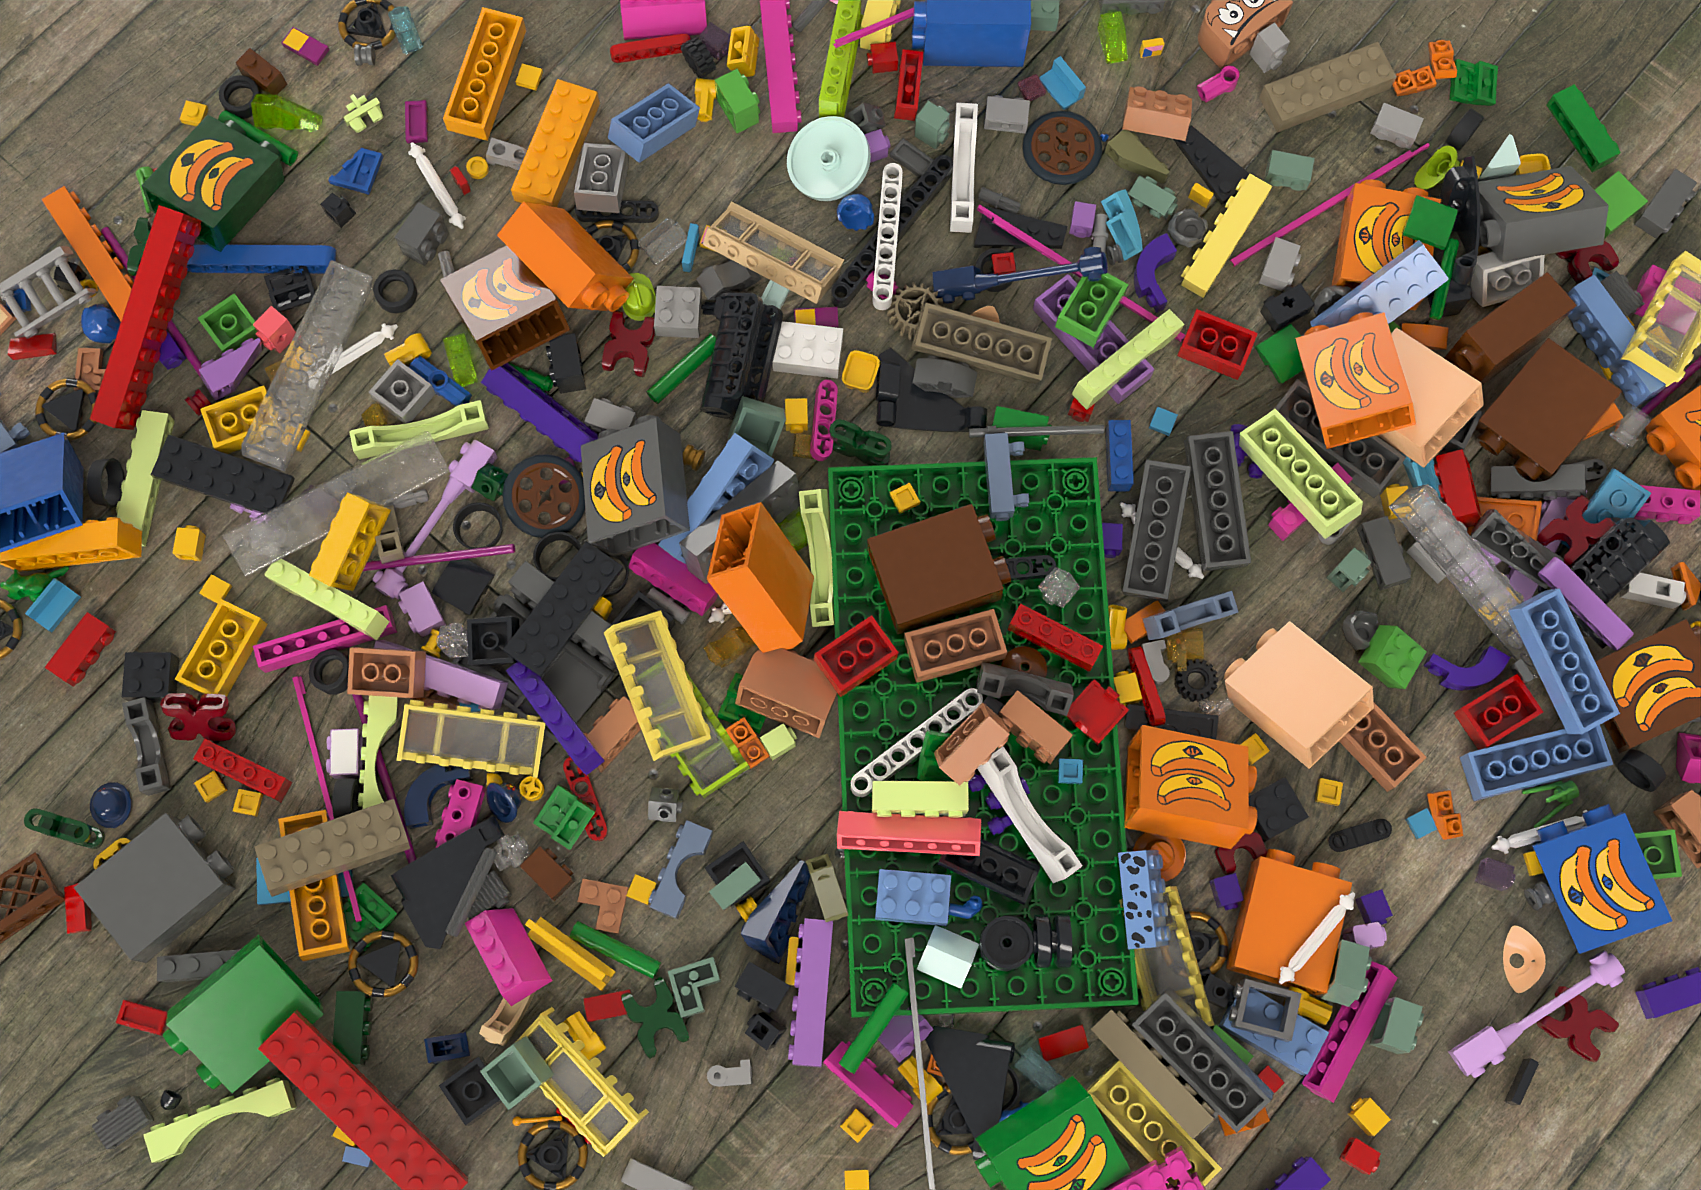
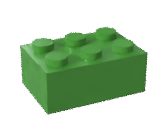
[1055,273,1129,348]

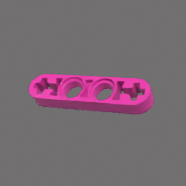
[810,380,838,461]

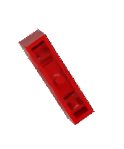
[1008,603,1103,672]
[193,738,293,803]

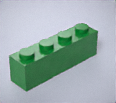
[1546,84,1621,173]

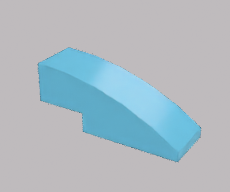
[1101,189,1143,261]
[1399,451,1443,505]

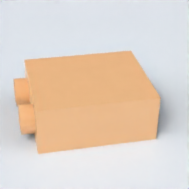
[1377,328,1484,468]
[1224,621,1374,769]

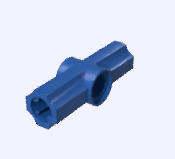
[409,356,472,407]

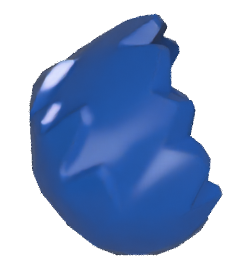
[837,194,874,231]
[81,304,121,343]

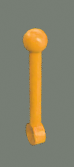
[512,1116,562,1126]

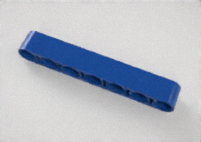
[187,245,336,274]

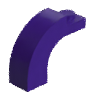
[1134,233,1177,313]
[1423,646,1510,691]

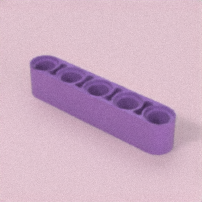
[1538,557,1634,651]

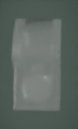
[1609,405,1651,449]

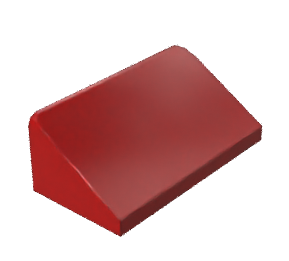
[8,333,57,360]
[64,883,92,934]
[1036,1024,1089,1062]

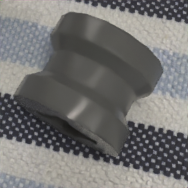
[354,44,376,66]
[1524,881,1554,911]

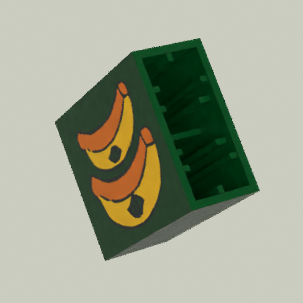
[141,115,285,252]

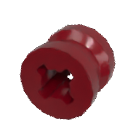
[184,388,212,416]

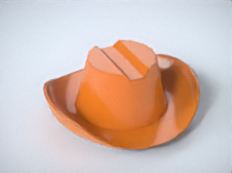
[1133,832,1186,882]

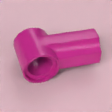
[1196,66,1239,102]

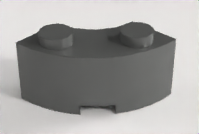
[696,259,762,300]
[913,355,977,398]

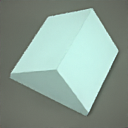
[1478,134,1521,182]
[917,925,979,989]

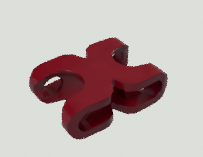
[1555,241,1619,284]
[602,310,655,378]
[1537,495,1615,567]
[160,693,236,741]
[1215,832,1267,875]
[1537,986,1619,1062]

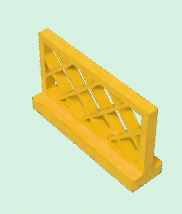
[525,917,616,991]

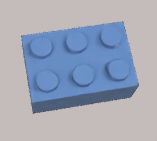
[875,869,951,926]

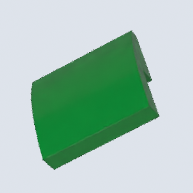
[1450,59,1498,106]
[1402,195,1458,250]
[1255,324,1304,384]
[717,673,767,734]
[917,730,955,782]
[533,784,596,850]
[343,882,397,951]

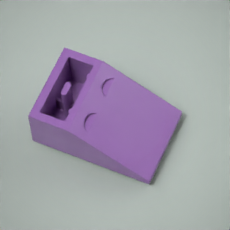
[199,338,262,402]

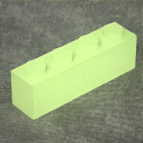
[872,781,968,818]

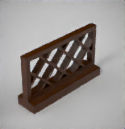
[0,852,65,944]

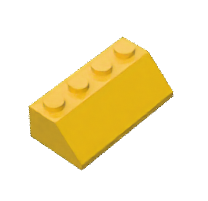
[309,492,391,591]

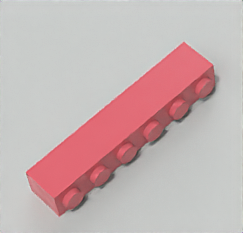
[837,811,981,856]

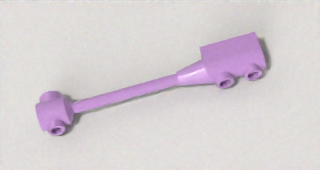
[373,440,498,599]
[1448,950,1625,1078]

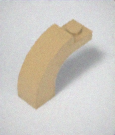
[479,991,536,1046]

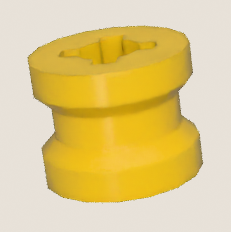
[519,776,545,802]
[735,896,757,922]

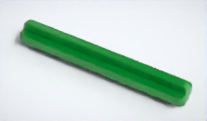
[1429,238,1459,320]

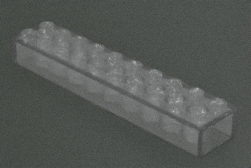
[241,260,373,472]
[221,431,450,577]
[1388,484,1540,678]

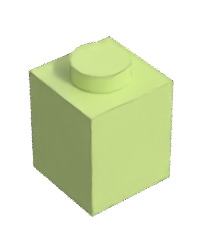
[760,723,797,761]

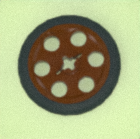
[1022,111,1103,185]
[502,454,586,538]

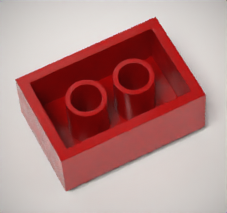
[1177,309,1258,380]
[1434,449,1482,529]
[814,615,899,697]
[1454,674,1543,750]

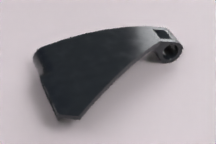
[1440,156,1480,285]
[875,348,987,432]
[391,817,505,949]
[925,1026,1015,1160]

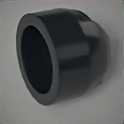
[160,1090,182,1110]

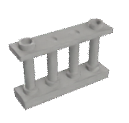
[0,246,97,338]

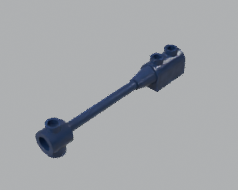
[932,247,1108,304]

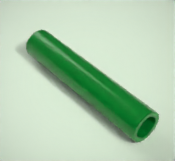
[218,110,298,166]
[646,334,716,404]
[569,921,661,979]
[839,982,909,1074]

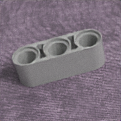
[620,1158,694,1190]

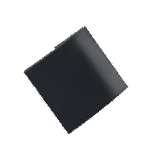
[264,266,318,313]
[431,559,495,615]

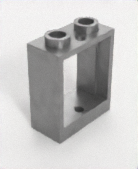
[1229,979,1301,1042]

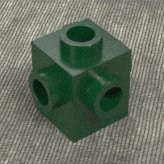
[471,463,508,501]

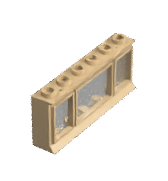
[703,201,844,304]

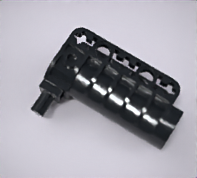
[700,292,783,420]
[1538,517,1670,649]

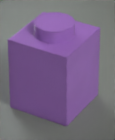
[864,129,890,163]
[1069,201,1096,238]

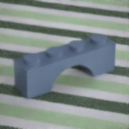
[1143,591,1238,640]
[648,820,713,920]

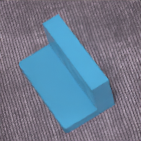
[1039,56,1086,110]
[25,578,81,632]

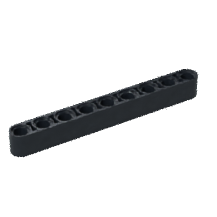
[831,155,953,308]

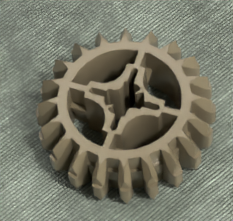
[887,282,945,340]

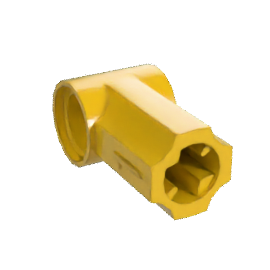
[695,78,716,122]
[384,333,432,367]
[1108,605,1127,650]
[1283,986,1333,1025]
[564,1011,606,1060]
[897,1055,944,1105]

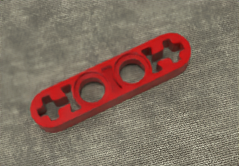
[610,34,691,63]
[1128,646,1166,727]
[563,757,608,842]

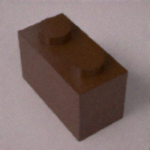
[235,48,287,99]
[520,846,575,901]

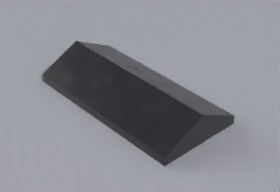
[938,838,1041,905]

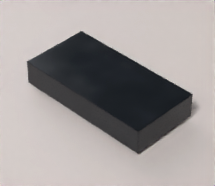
[1504,1058,1539,1105]

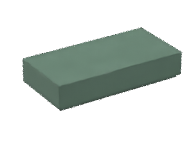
[709,862,761,910]

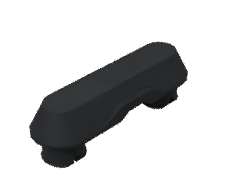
[1328,818,1392,852]

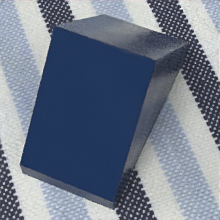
[424,1032,470,1064]

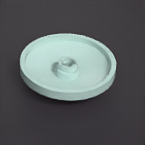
[787,116,871,201]

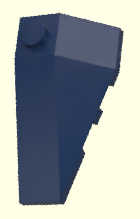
[741,860,810,964]

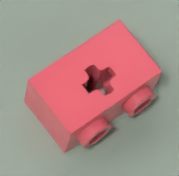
[253,306,298,354]

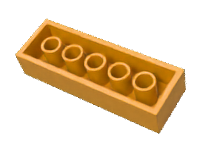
[443,7,526,141]
[511,79,600,207]
[0,517,142,572]
[278,810,350,961]

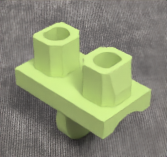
[343,94,383,133]

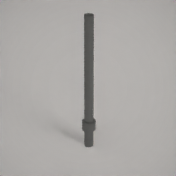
[969,425,1104,438]

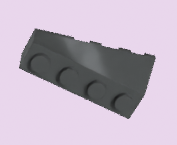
[1469,509,1564,589]

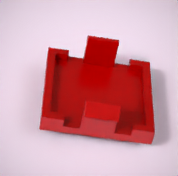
[1066,679,1129,744]

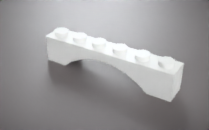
[950,103,978,233]
[977,746,1082,883]

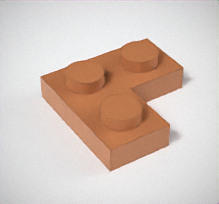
[74,348,106,393]
[577,879,629,934]

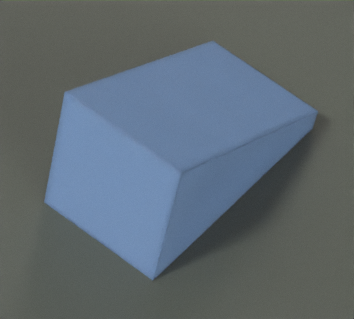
[342,1146,373,1167]

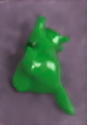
[0,566,69,603]

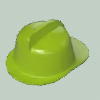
[1414,146,1460,189]
[622,273,656,321]

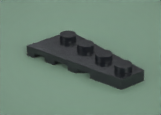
[1173,125,1249,205]
[974,206,1067,249]
[1125,704,1219,740]

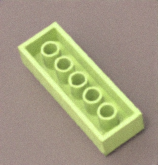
[1239,409,1363,539]

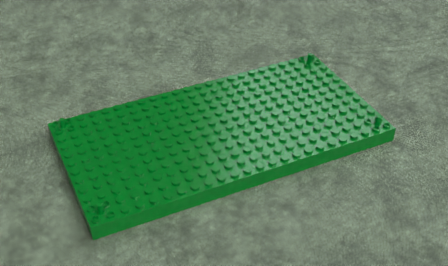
[828,457,1139,1019]

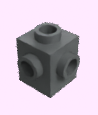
[849,103,886,134]
[648,787,683,822]

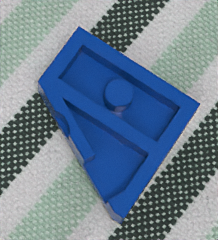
[328,148,383,195]

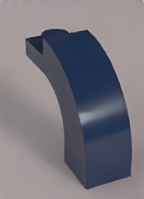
[404,764,473,829]

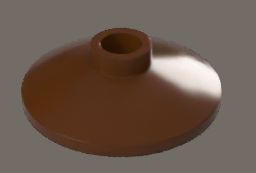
[1001,646,1047,678]

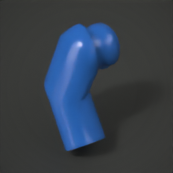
[948,896,982,919]

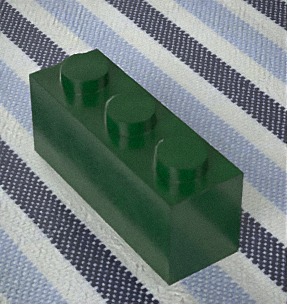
[333,991,373,1065]

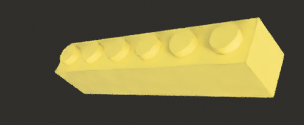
[1181,174,1272,298]

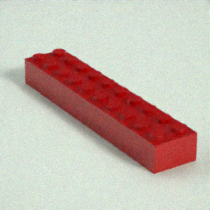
[90,205,201,430]
[258,1010,468,1190]

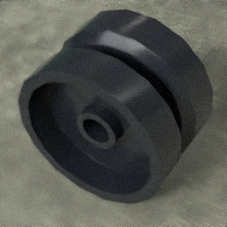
[1032,914,1072,968]
[979,916,1034,972]

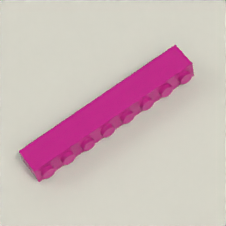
[760,0,802,133]

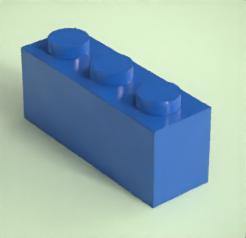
[1105,420,1134,491]

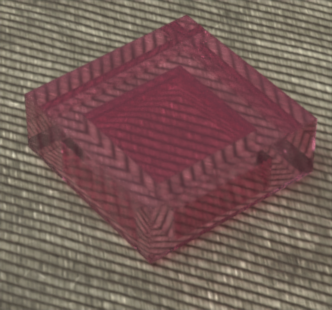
[1017,74,1046,101]

